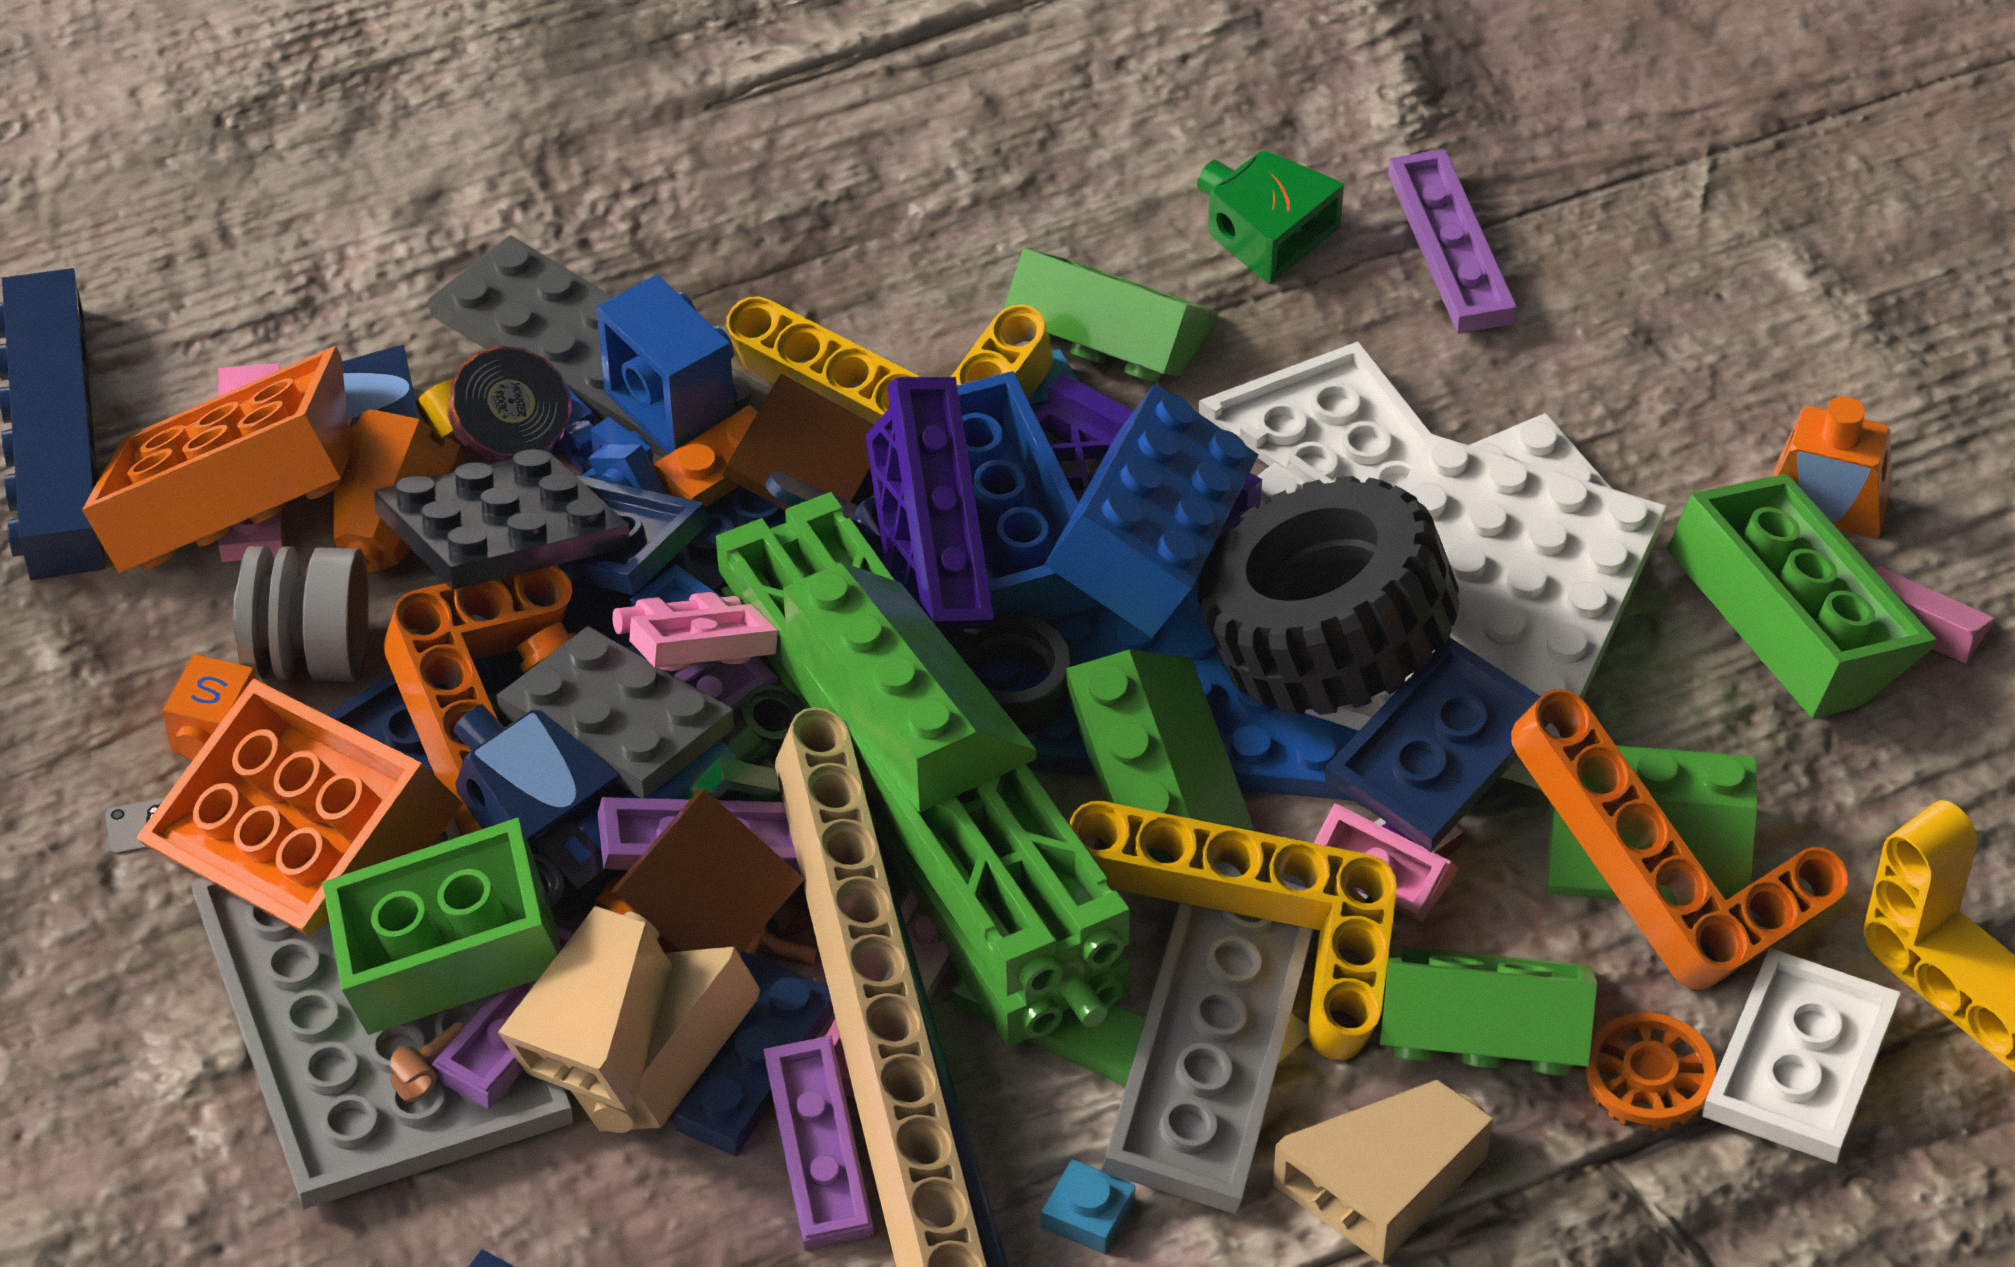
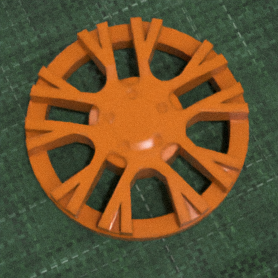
[1585,1012,1716,1131]

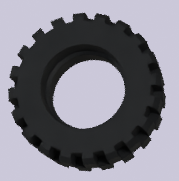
[1197,476,1460,715]

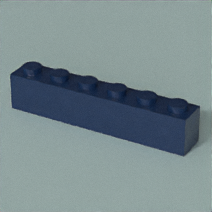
[0,268,106,580]

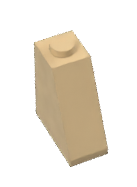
[498,906,673,1112]
[572,947,760,1133]
[1273,1080,1493,1264]

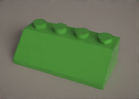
[1666,473,1937,719]
[783,562,1036,813]

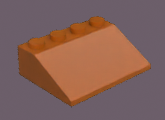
[82,346,351,573]
[136,679,463,936]

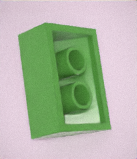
[1003,248,1220,383]
[1066,649,1255,863]
[1547,746,1757,904]
[322,817,561,1035]
[1380,944,1597,1075]

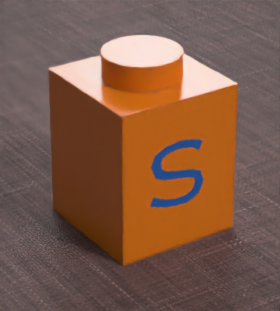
[162,654,256,760]

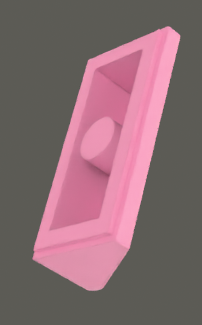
[1875,566,1994,664]
[1314,803,1459,922]

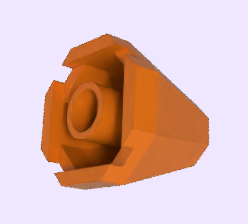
[334,409,466,572]

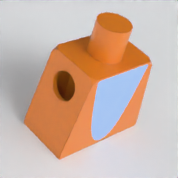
[1773,396,1892,539]

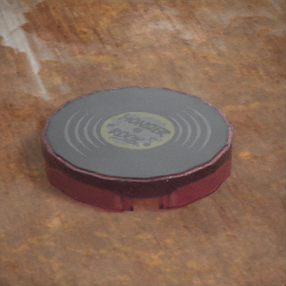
[447,346,571,463]

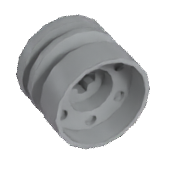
[233,546,369,682]

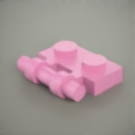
[613,592,778,671]

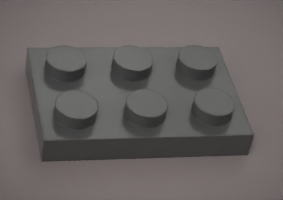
[497,626,734,799]

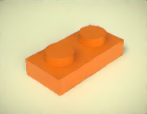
[653,405,758,507]

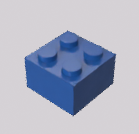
[596,274,737,454]

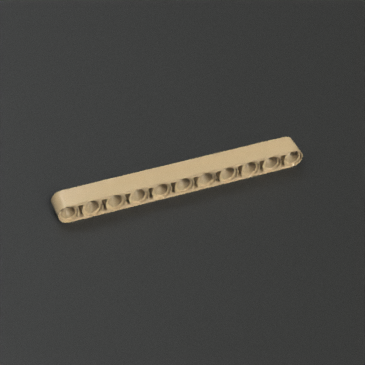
[775,707,987,1267]

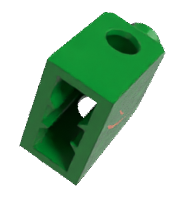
[1197,151,1344,284]

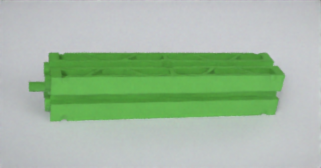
[716,492,1129,1048]

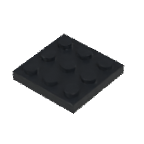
[374,449,630,590]

